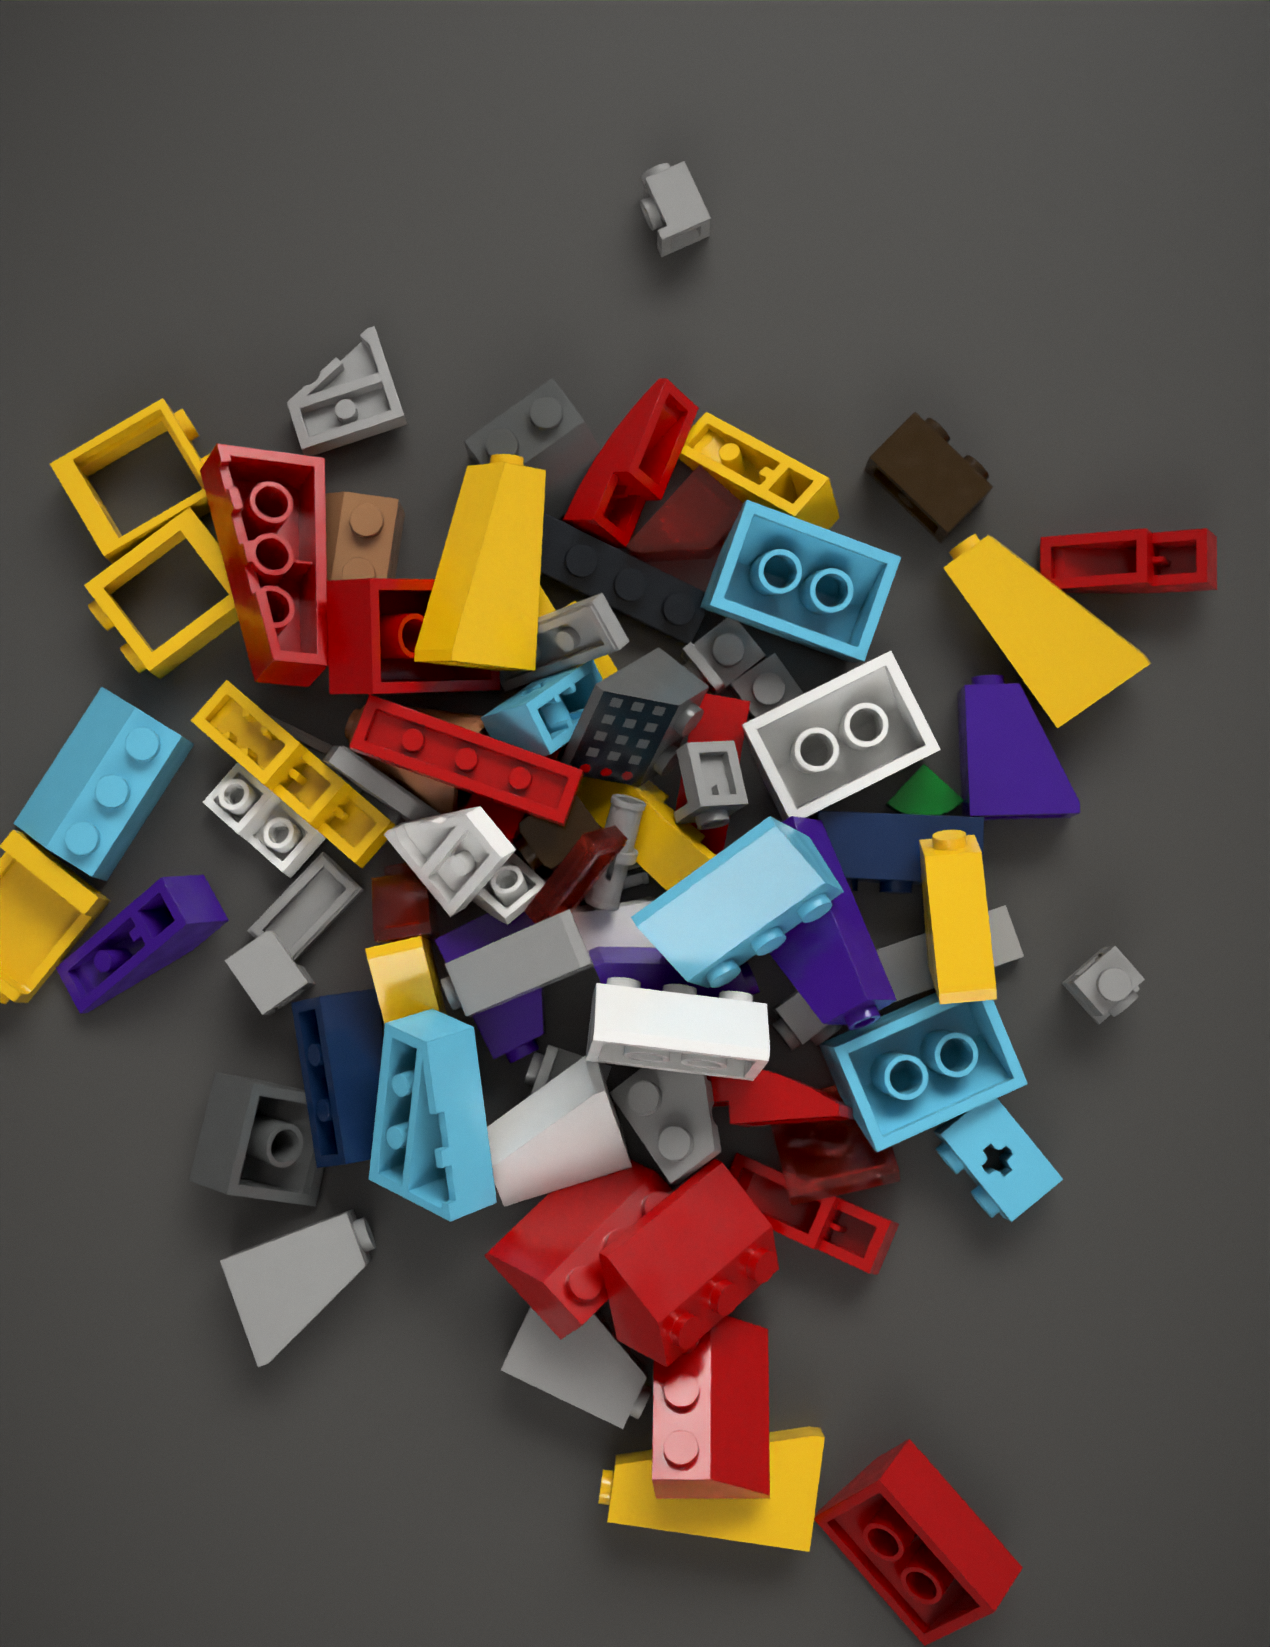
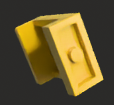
[0,829,111,1005]

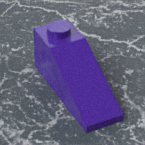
[56,875,229,1014]

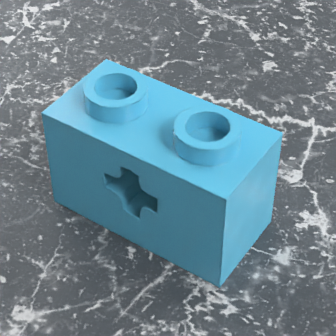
[481,660,603,756]
[933,1098,1063,1222]

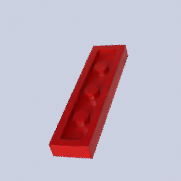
[349,694,584,827]

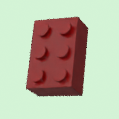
[326,578,500,694]

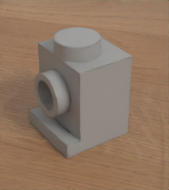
[640,161,711,257]
[1062,946,1145,1025]
[772,990,842,1051]

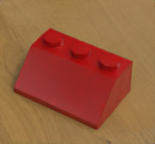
[599,1159,779,1367]
[484,1160,674,1340]
[652,1316,770,1499]
[814,1438,1023,1646]

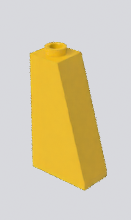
[414,454,546,671]
[943,534,1151,728]
[598,1426,825,1552]

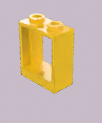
[50,398,210,564]
[84,507,239,679]

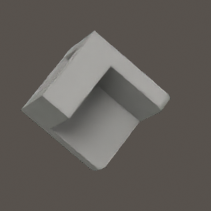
[224,930,315,1015]

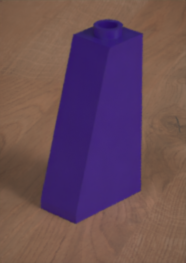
[769,816,897,1030]

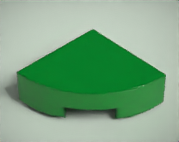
[885,764,964,815]

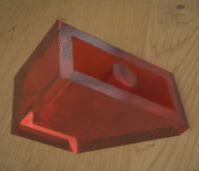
[627,465,743,563]
[371,863,440,944]

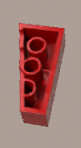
[200,443,328,687]

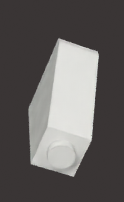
[487,1056,632,1207]

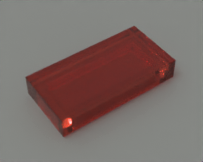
[524,825,628,924]

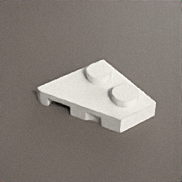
[384,806,516,917]

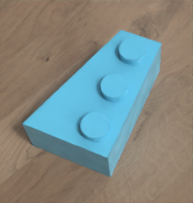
[369,1009,497,1222]

